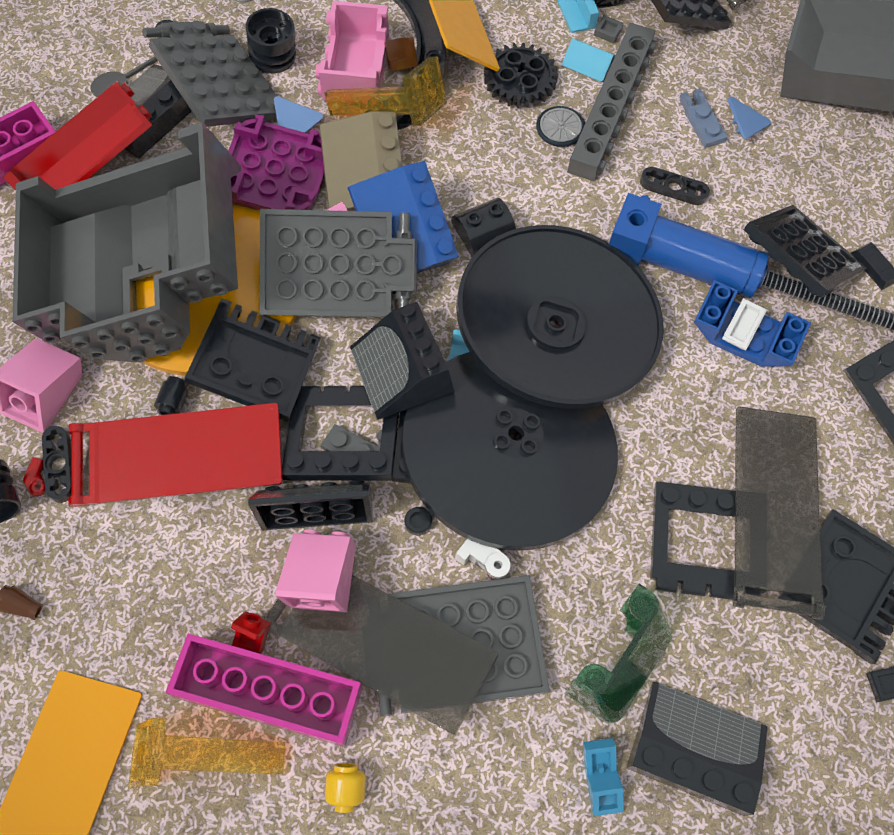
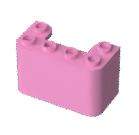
[315,1,389,105]

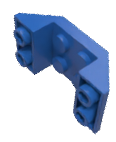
[694,280,811,367]

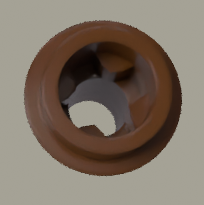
[0,585,43,620]

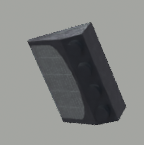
[124,64,192,159]
[350,302,455,420]
[248,481,373,531]
[626,682,768,816]

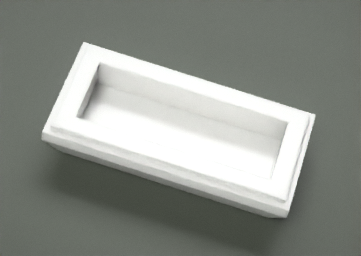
[722,298,767,350]

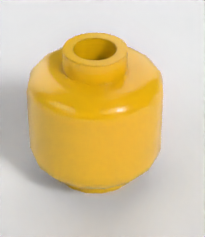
[325,763,366,813]

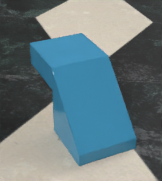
[583,738,624,816]

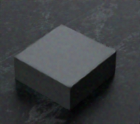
[594,15,624,44]

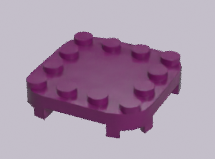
[228,115,325,211]

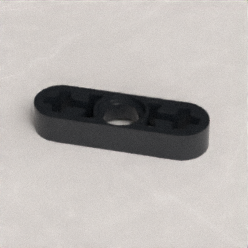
[640,167,710,205]
[42,426,71,503]

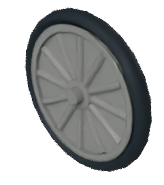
[536,106,585,147]

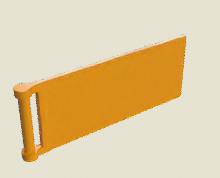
[429,0,500,72]
[0,670,142,835]

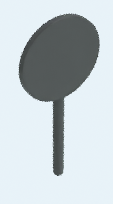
[91,56,157,97]

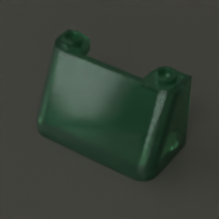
[564,583,672,723]

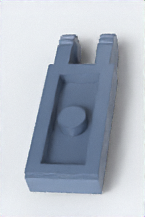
[679,88,728,149]

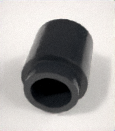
[154,376,188,415]

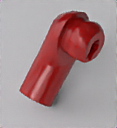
[23,457,46,497]

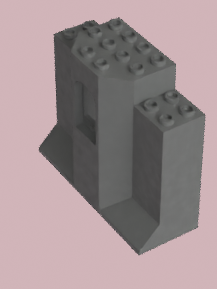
[780,0,894,112]
[12,122,242,362]

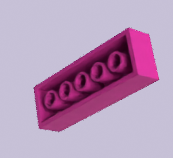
[165,633,363,747]

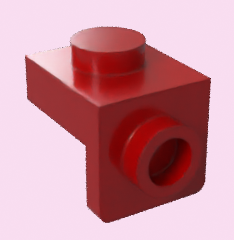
[231,611,271,654]

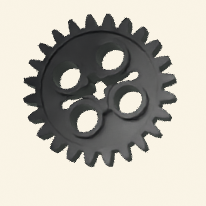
[484,43,558,108]

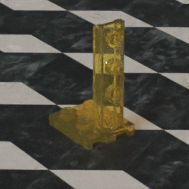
[324,56,447,126]
[128,718,285,790]

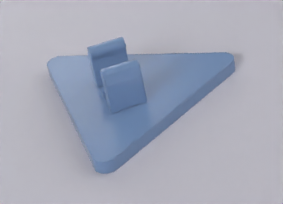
[274,96,323,133]
[728,96,771,139]

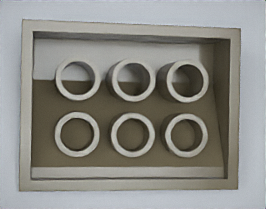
[320,111,402,211]

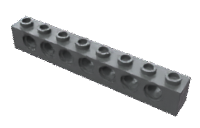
[567,22,657,181]

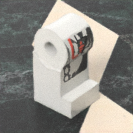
[455,539,510,580]

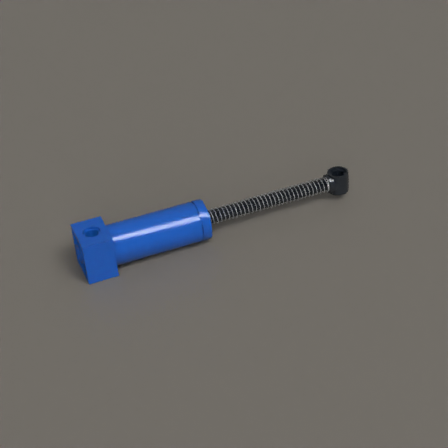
[609,193,894,332]

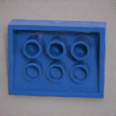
[348,161,459,273]

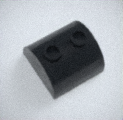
[451,197,516,257]

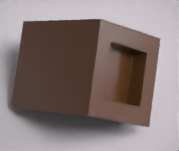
[384,37,418,70]

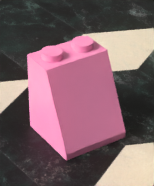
[0,338,82,433]
[275,530,356,612]

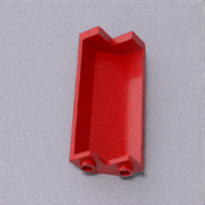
[3,80,152,191]

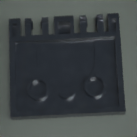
[184,298,321,422]
[777,509,894,664]

